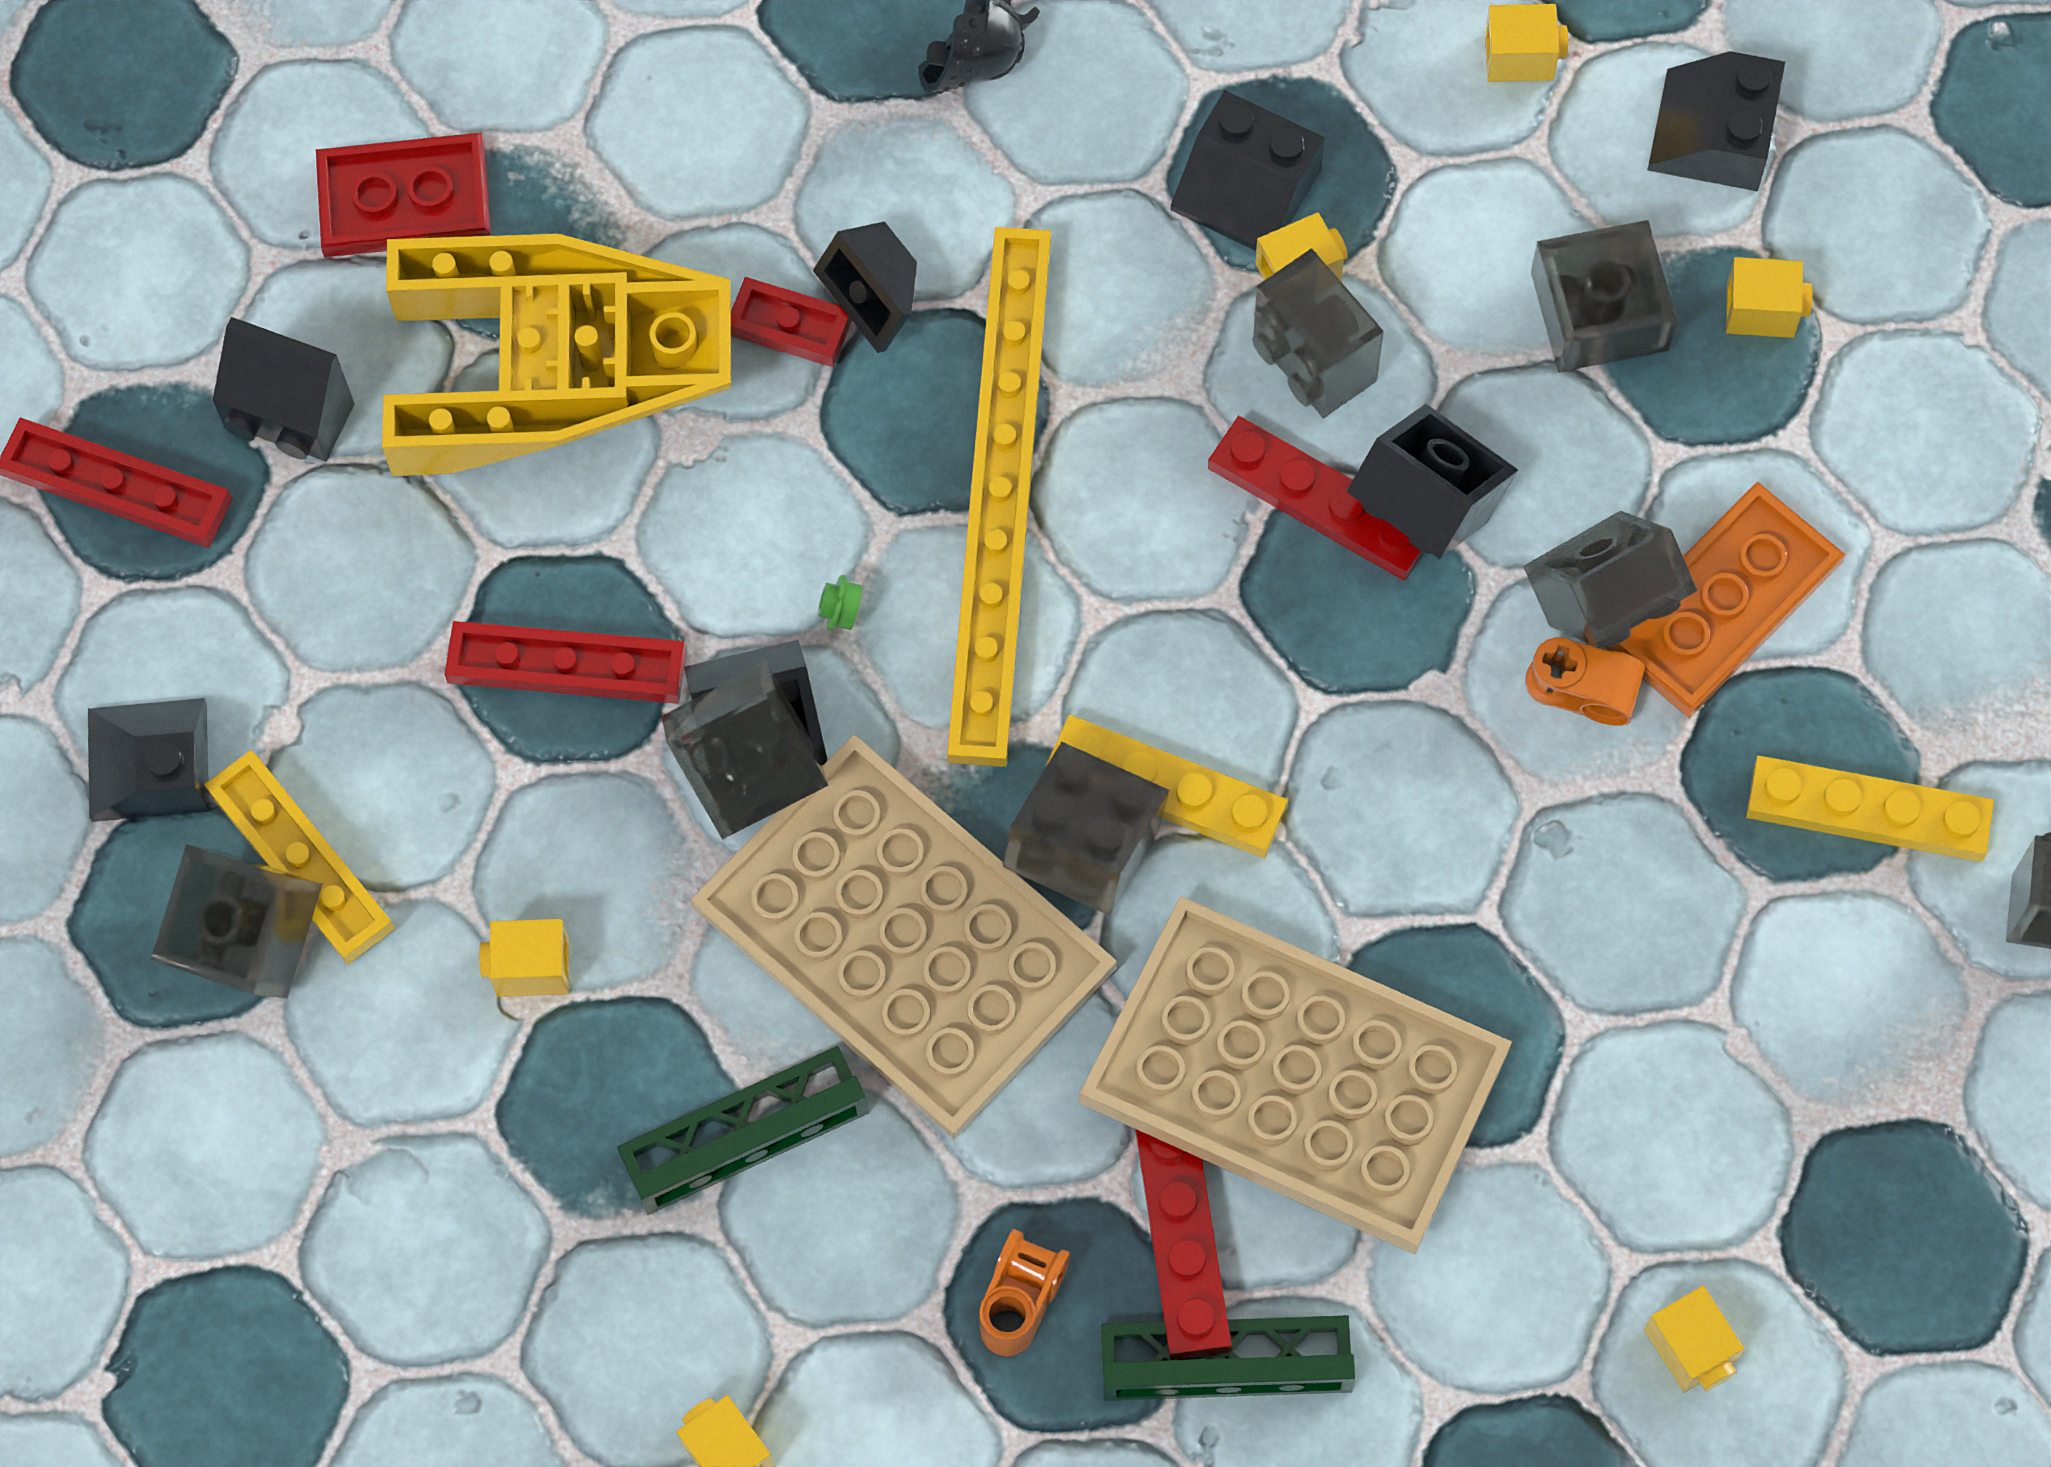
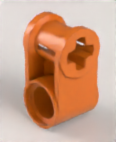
[1525,637,1645,726]
[979,1229,1071,1357]

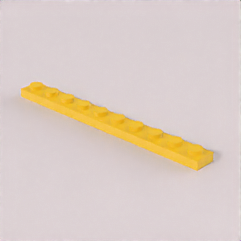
[947,227,1051,767]

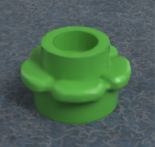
[818,575,862,631]

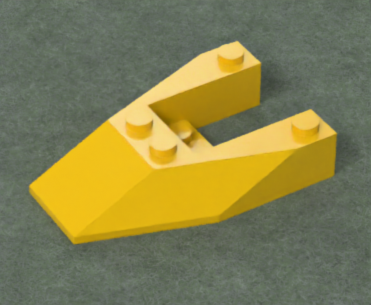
[382,234,731,476]

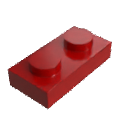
[731,277,852,368]

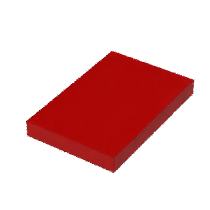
[315,132,492,258]

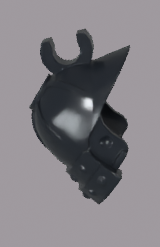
[918,0,1040,94]

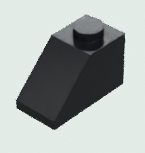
[813,221,917,353]

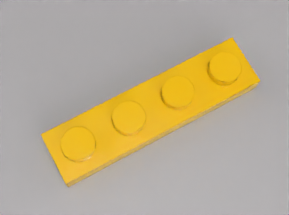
[1046,714,1288,859]
[204,749,395,965]
[1746,755,1994,862]

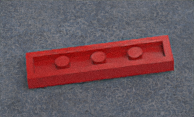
[1208,415,1424,581]
[0,417,233,548]
[444,621,686,704]
[1135,1129,1232,1360]

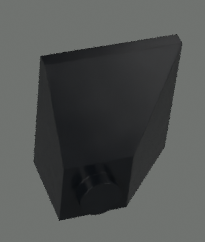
[88,698,209,822]

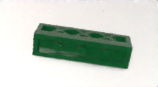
[617,1046,869,1215]
[1101,1315,1355,1401]

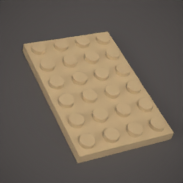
[690,734,1117,1140]
[1078,896,1512,1255]

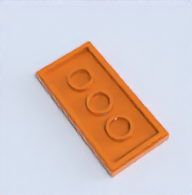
[1601,481,1846,719]

